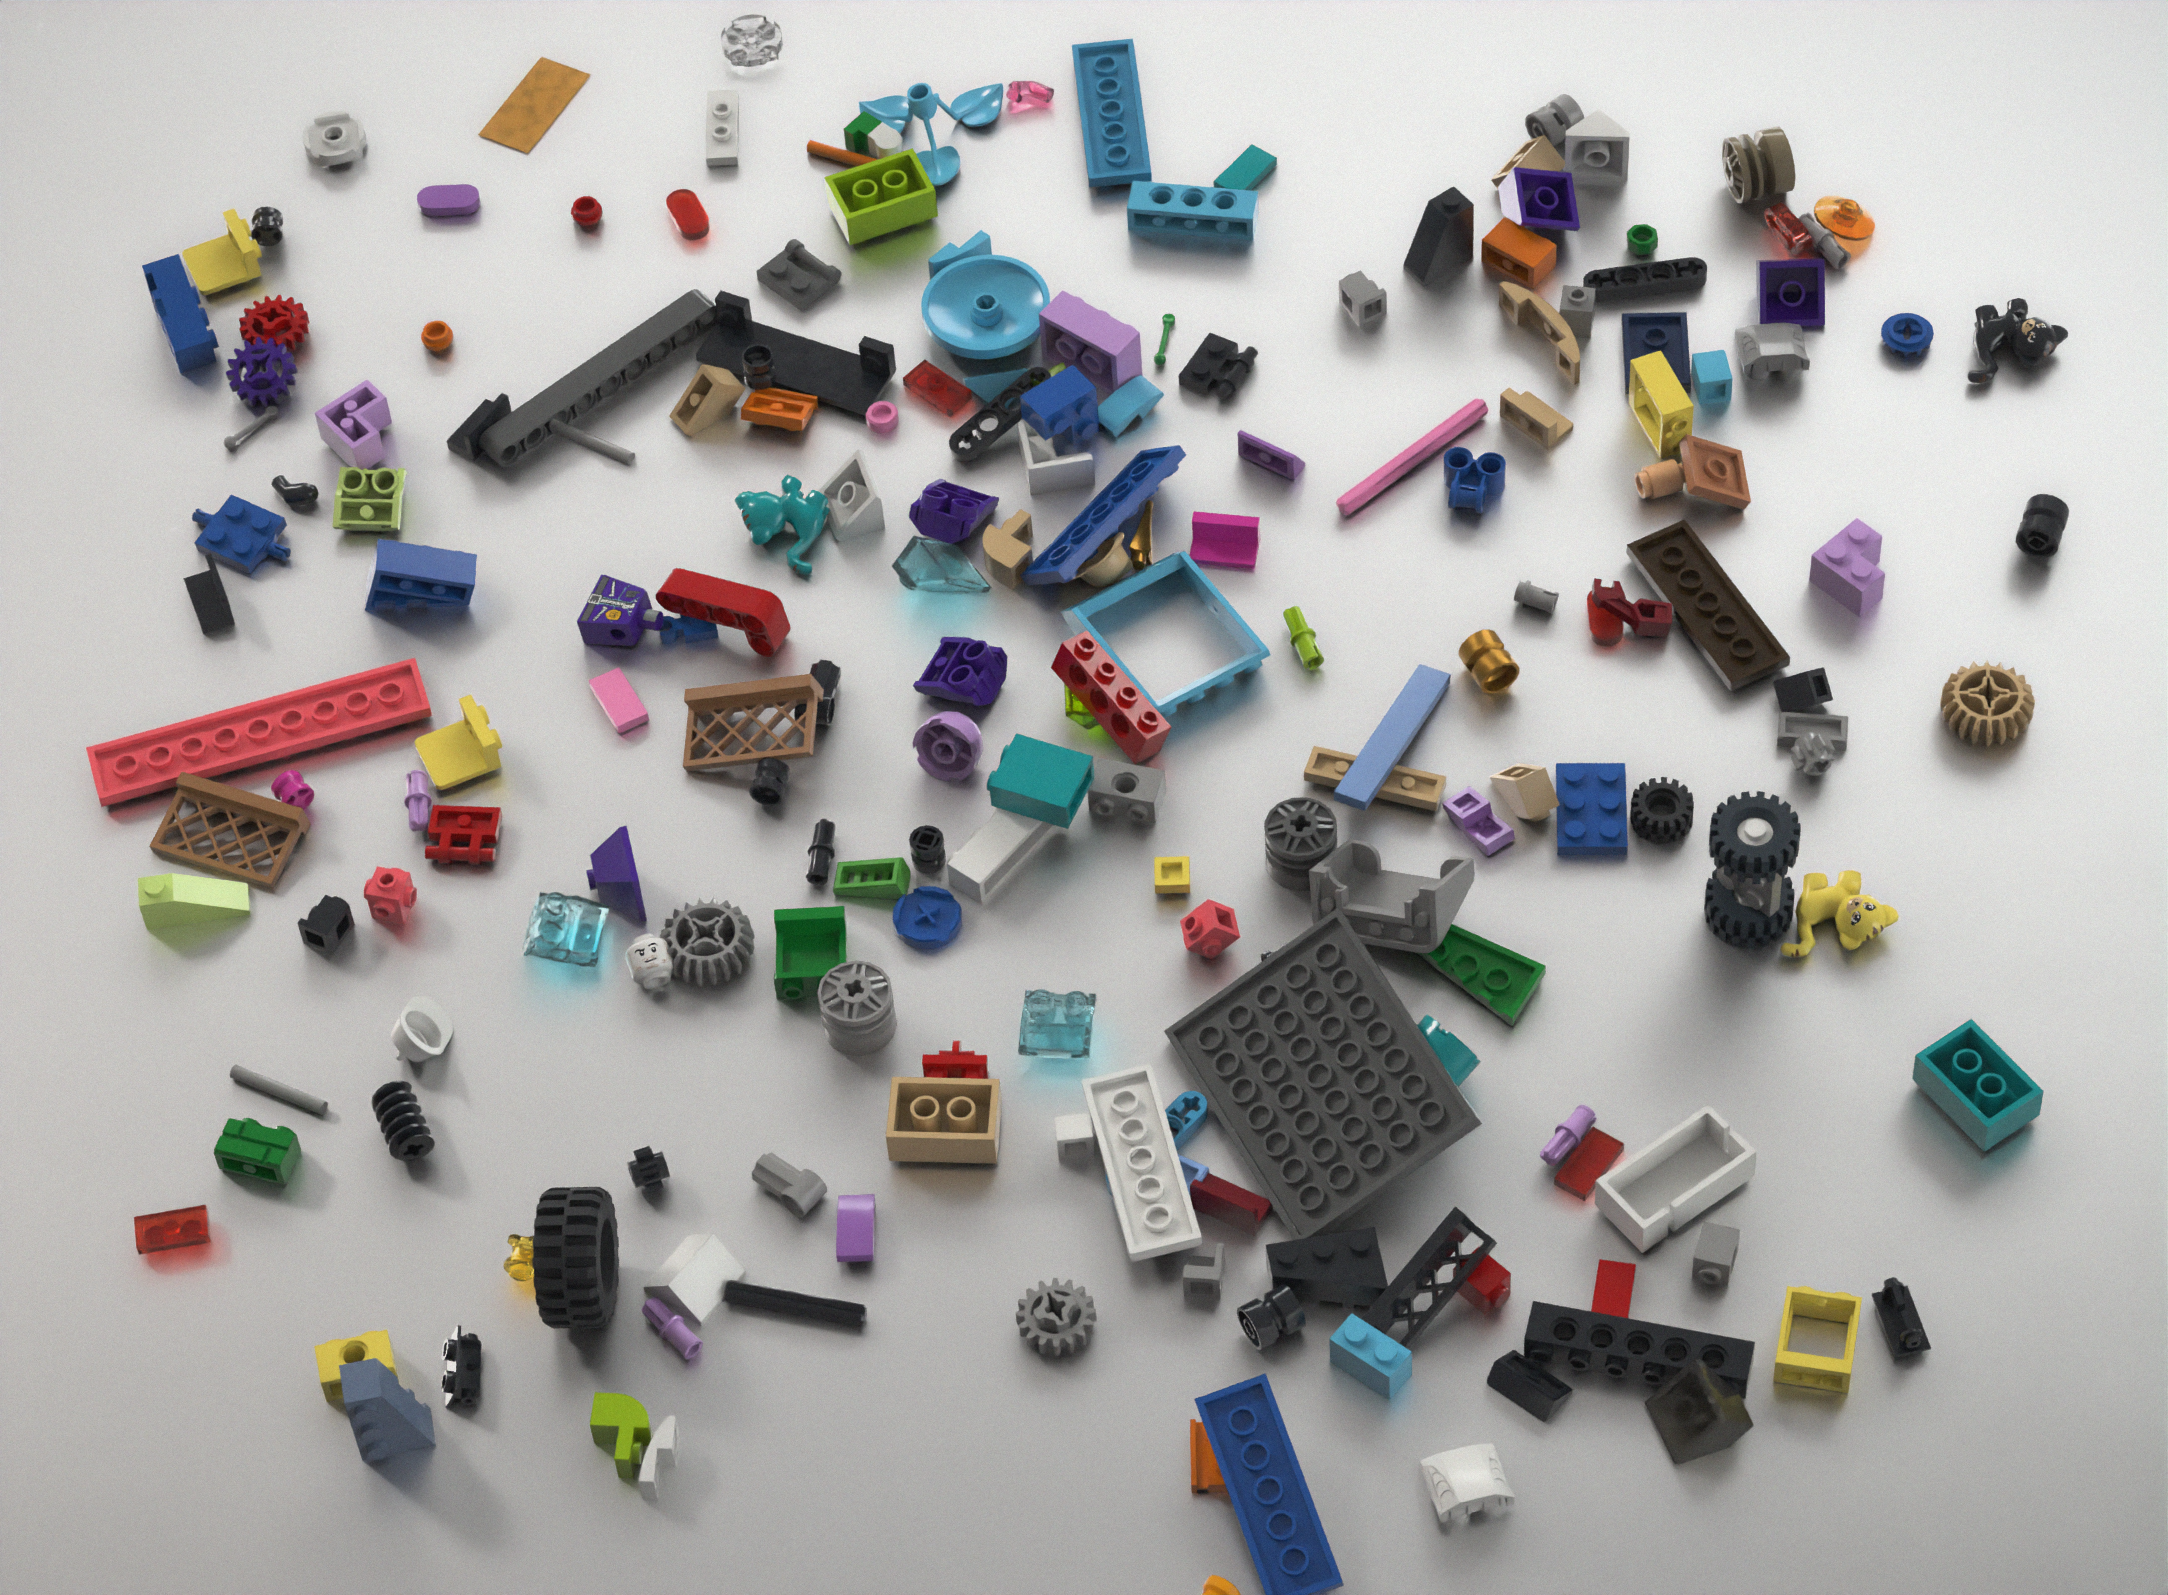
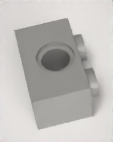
[1087,758,1166,824]

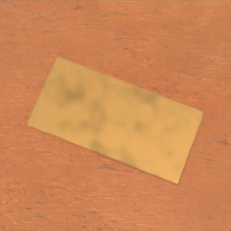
[478,57,591,153]

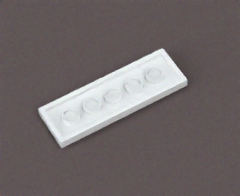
[1081,1064,1203,1262]

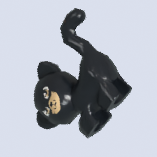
[1967,298,2068,383]

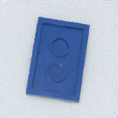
[1556,763,1628,855]

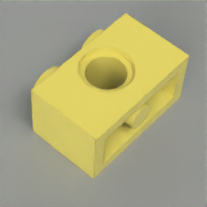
[314,1330,399,1402]

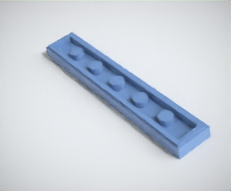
[1334,664,1451,811]

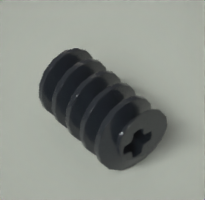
[371,1081,435,1161]

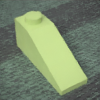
[138,873,250,930]

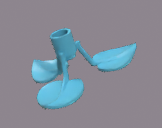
[859,83,1004,186]

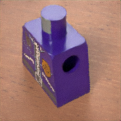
[577,574,663,646]

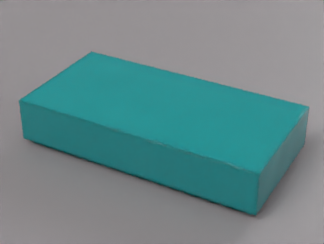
[1213,144,1277,191]

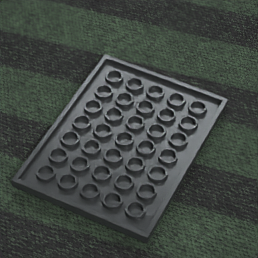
[1164,908,1482,1240]

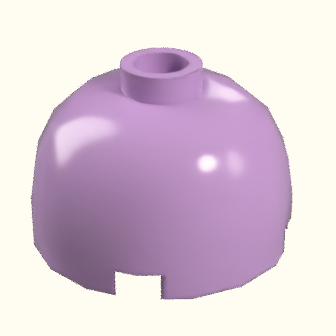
[912,711,983,781]

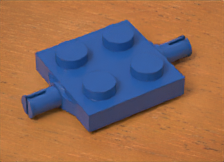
[192,494,291,574]

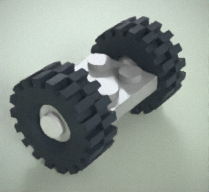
[1704,791,1801,949]

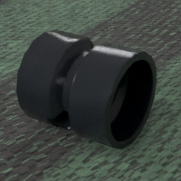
[2015,494,2070,558]
[1237,1284,1306,1350]

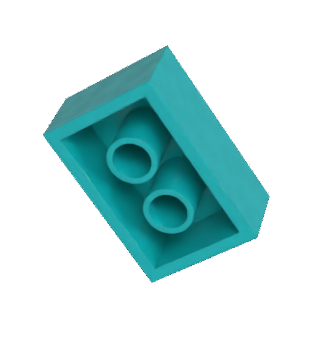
[1912,1019,2044,1152]

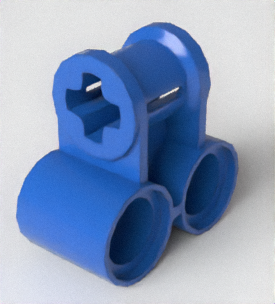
[1444,447,1506,514]

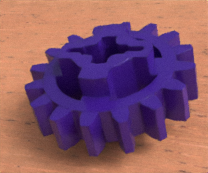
[226,337,298,407]

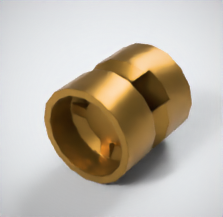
[1459,629,1520,694]

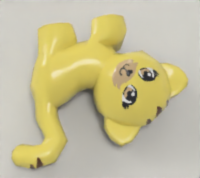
[1780,870,1899,958]

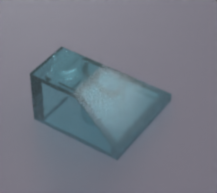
[892,536,992,593]

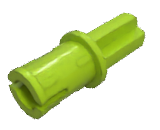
[1283,606,1324,669]

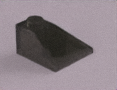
[1644,1358,1754,1465]

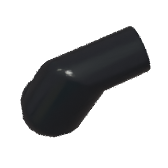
[271,475,319,506]

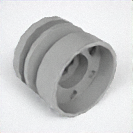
[817,961,897,1056]

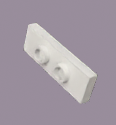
[706,89,739,166]

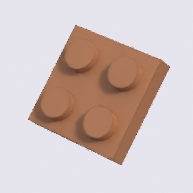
[1679,434,1751,510]

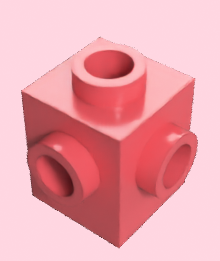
[364,866,417,924]
[1180,899,1240,959]

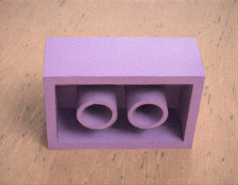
[1039,290,1143,395]

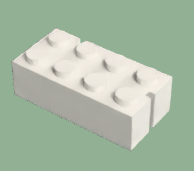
[1595,1104,1757,1253]

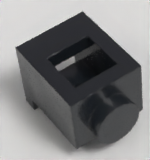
[297,895,355,955]

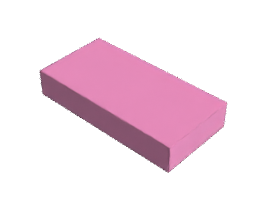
[589,667,649,734]

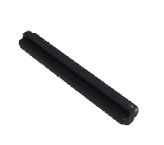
[724,1280,867,1326]

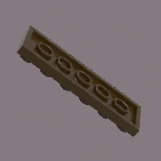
[1626,519,1790,691]

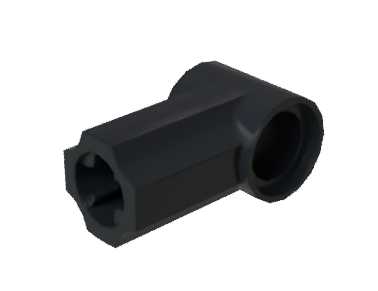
[794,660,841,726]

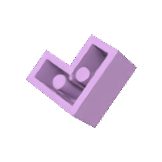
[315,380,392,470]
[1809,518,1885,617]

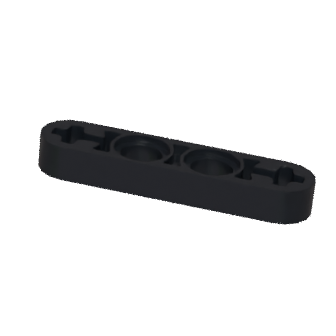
[1583,257,1707,302]
[949,367,1051,462]

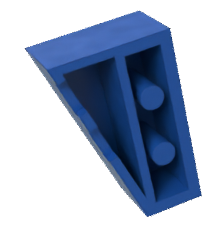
[365,539,477,610]

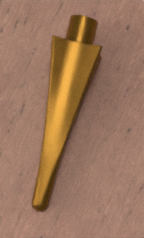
[1128,500,1153,570]

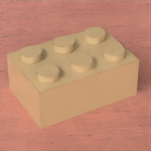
[886,1077,1002,1164]

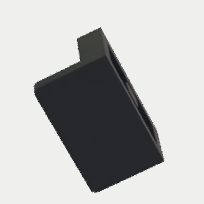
[447,393,512,462]
[183,553,235,634]

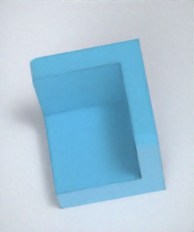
[1691,350,1733,405]

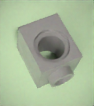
[1559,285,1596,338]
[1692,1221,1740,1286]

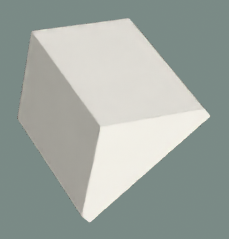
[1564,109,1630,181]
[818,449,885,541]
[643,1233,747,1326]

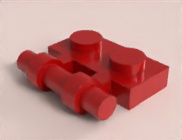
[425,805,502,865]

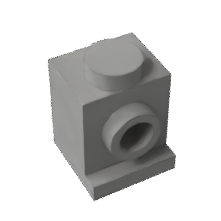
[1339,270,1387,327]

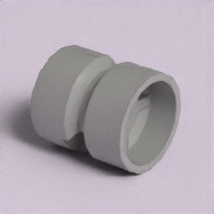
[1525,94,1584,147]

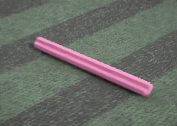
[1336,398,1489,515]

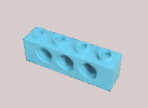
[1127,181,1259,241]

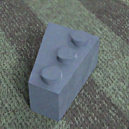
[339,1358,436,1461]

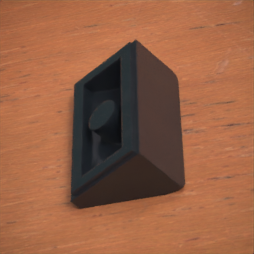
[1487,1350,1573,1422]

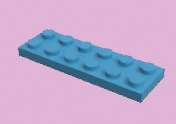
[1072,38,1152,188]

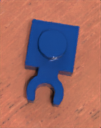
[660,615,719,644]

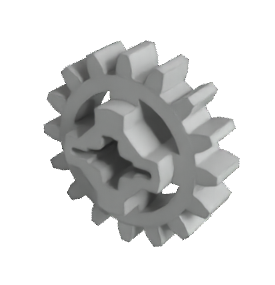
[1016,1278,1097,1356]

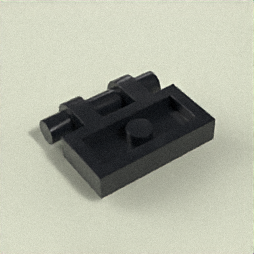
[1178,333,1258,399]

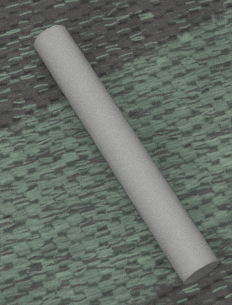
[551,418,635,464]
[230,1065,328,1115]

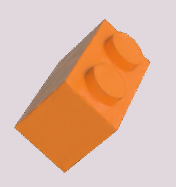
[1481,217,1557,289]

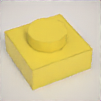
[1154,856,1190,894]

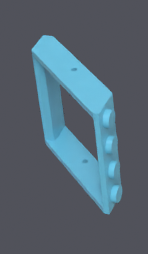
[1061,551,1271,718]

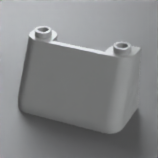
[1309,839,1475,953]

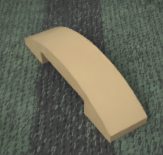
[1499,281,1580,385]

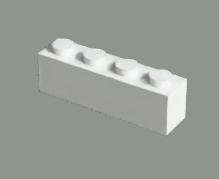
[947,808,1056,904]

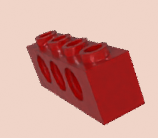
[1051,631,1172,764]

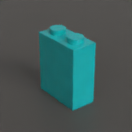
[987,733,1095,829]

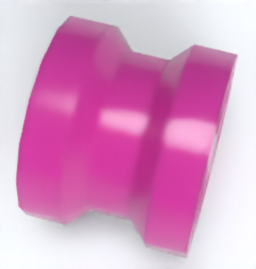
[271,770,314,810]

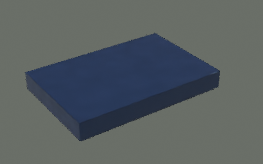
[1621,312,1691,394]

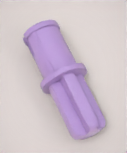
[404,770,432,832]
[1540,1105,1597,1166]
[641,1297,703,1359]

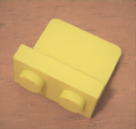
[182,208,262,295]
[415,694,502,790]

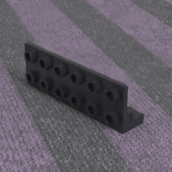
[696,290,896,415]

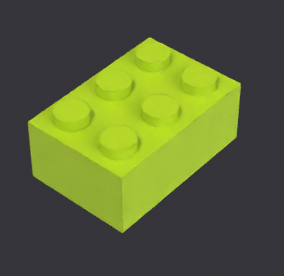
[824,148,938,245]

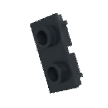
[1871,1277,1931,1357]
[441,1325,482,1408]

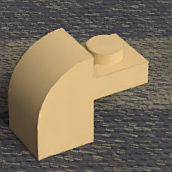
[982,509,1033,590]

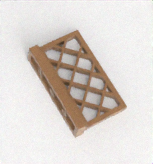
[683,674,824,771]
[149,771,311,889]

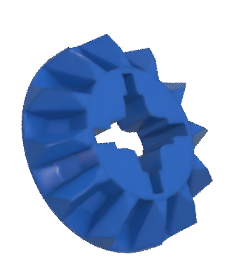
[1881,313,1934,357]

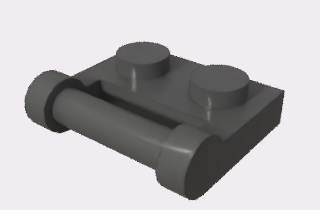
[756,239,842,311]

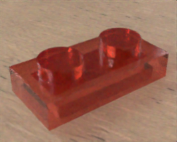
[134,1205,211,1255]

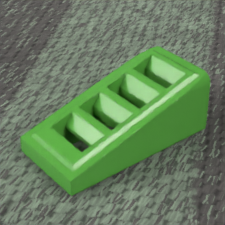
[833,857,911,899]

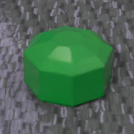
[1626,224,1658,255]

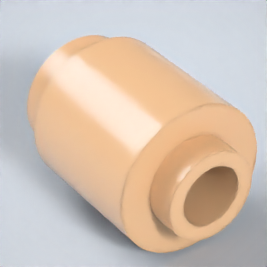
[1635,459,1686,499]

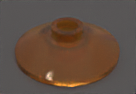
[1813,196,1875,241]

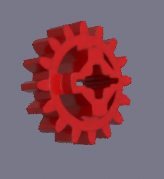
[239,295,310,351]

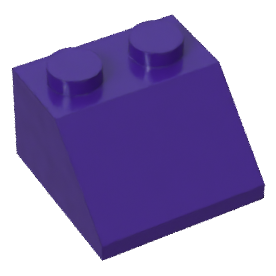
[1498,167,1580,231]
[1756,259,1825,326]

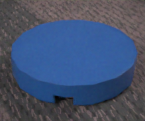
[892,886,962,949]

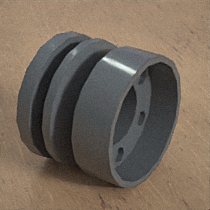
[1264,797,1337,891]

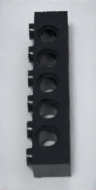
[1524,1301,1755,1399]

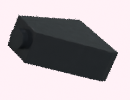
[1403,186,1474,287]

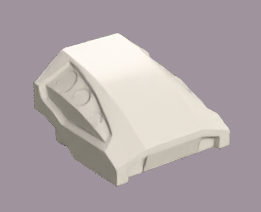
[1420,1443,1515,1523]

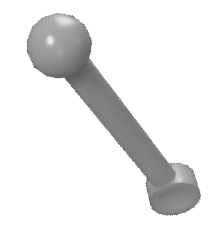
[223,406,279,449]

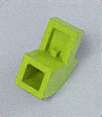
[590,1392,653,1478]

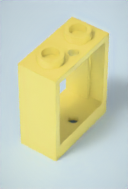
[1628,350,1694,458]
[1773,1286,1862,1393]

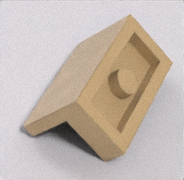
[1491,135,1565,190]
[1500,387,1573,450]

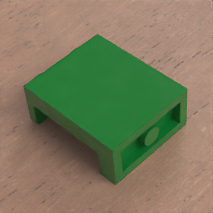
[774,906,847,1000]

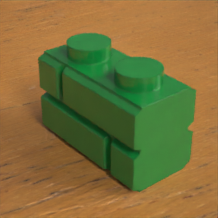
[214,1118,301,1185]

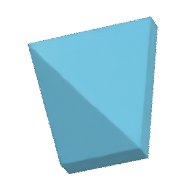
[963,368,1029,408]

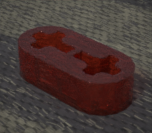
[1764,202,1812,255]

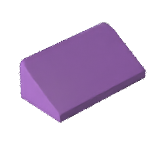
[1237,430,1305,480]

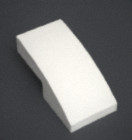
[639,1416,680,1500]

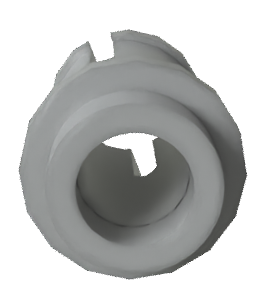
[1514,580,1559,614]

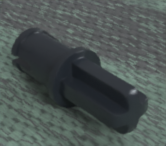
[806,819,836,885]

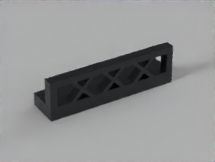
[1361,1207,1497,1350]

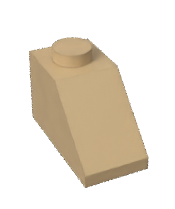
[669,364,746,436]
[1490,763,1560,822]

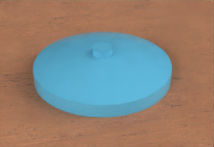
[921,255,1050,359]

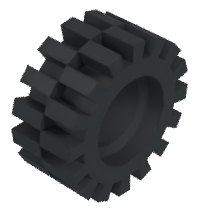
[1630,777,1694,844]

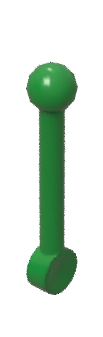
[1153,314,1175,366]

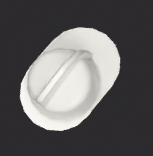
[391,995,453,1062]

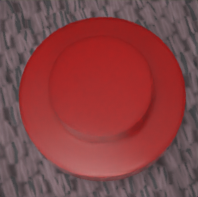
[571,196,603,225]

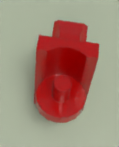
[922,1040,989,1079]

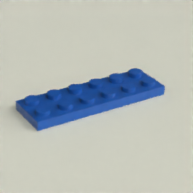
[1020,445,1186,586]
[1194,1373,1344,1595]

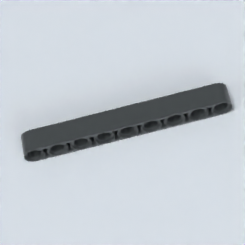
[479,289,718,467]

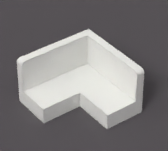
[1017,421,1095,495]

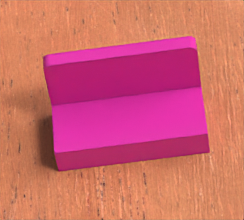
[1189,511,1261,569]

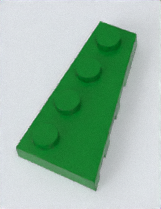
[1415,924,1546,1026]

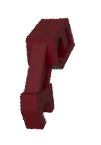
[1592,578,1672,637]

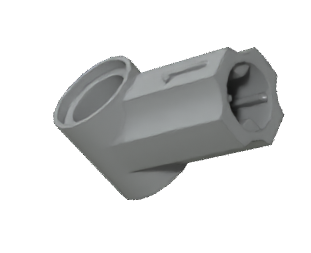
[751,1153,827,1217]

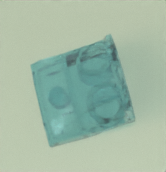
[522,892,610,967]
[1018,989,1097,1059]

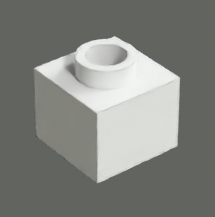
[1054,1113,1095,1160]

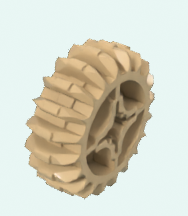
[1940,660,2035,747]

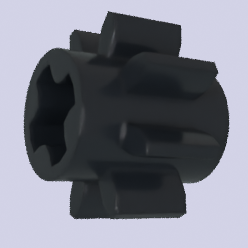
[627,1146,670,1193]

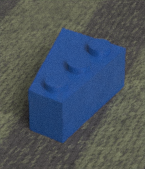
[142,254,219,373]

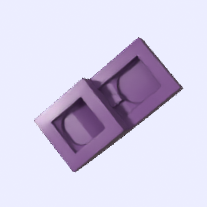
[1442,786,1515,856]
[836,1194,876,1262]

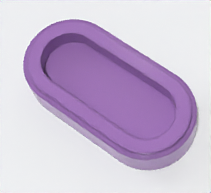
[417,184,481,216]

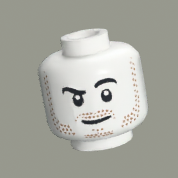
[625,934,674,989]

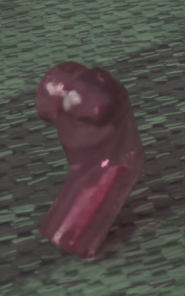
[1006,81,1054,103]

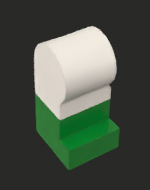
[843,111,903,159]

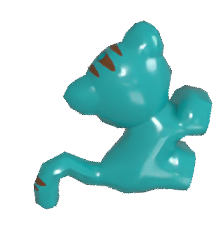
[735,475,830,575]

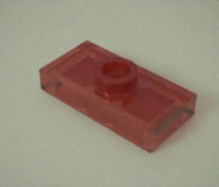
[903,360,972,417]

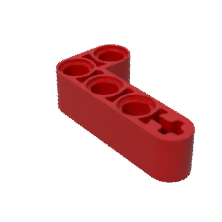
[655,568,791,657]

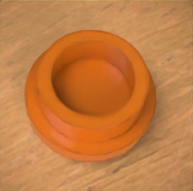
[421,321,453,351]

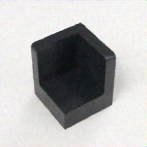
[1773,667,1833,712]

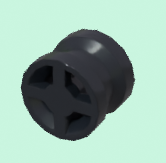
[251,206,283,246]

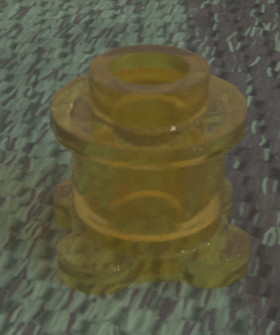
[503,1234,534,1281]

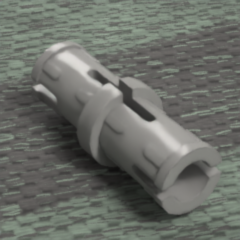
[1794,212,1851,269]

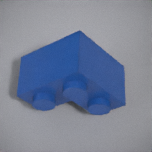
[1020,365,1100,446]

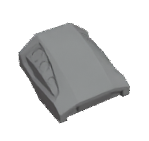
[1735,322,1810,380]

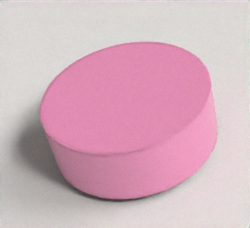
[866,401,899,433]

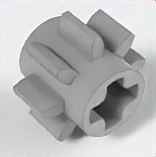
[1791,732,1835,776]

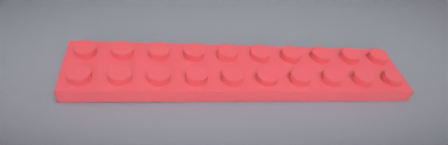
[86,658,432,807]

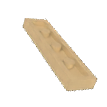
[1304,746,1446,811]

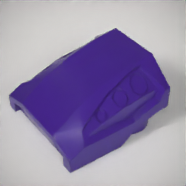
[909,479,999,544]
[913,637,1008,706]

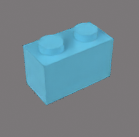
[1329,1313,1412,1401]

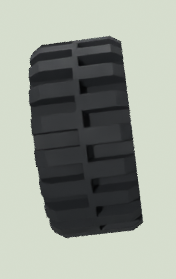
[533,1187,619,1329]

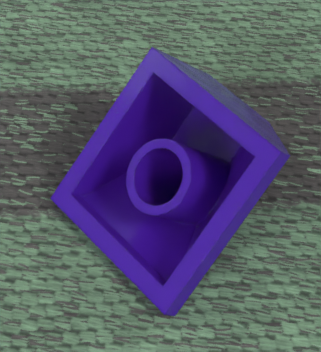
[586,826,647,923]

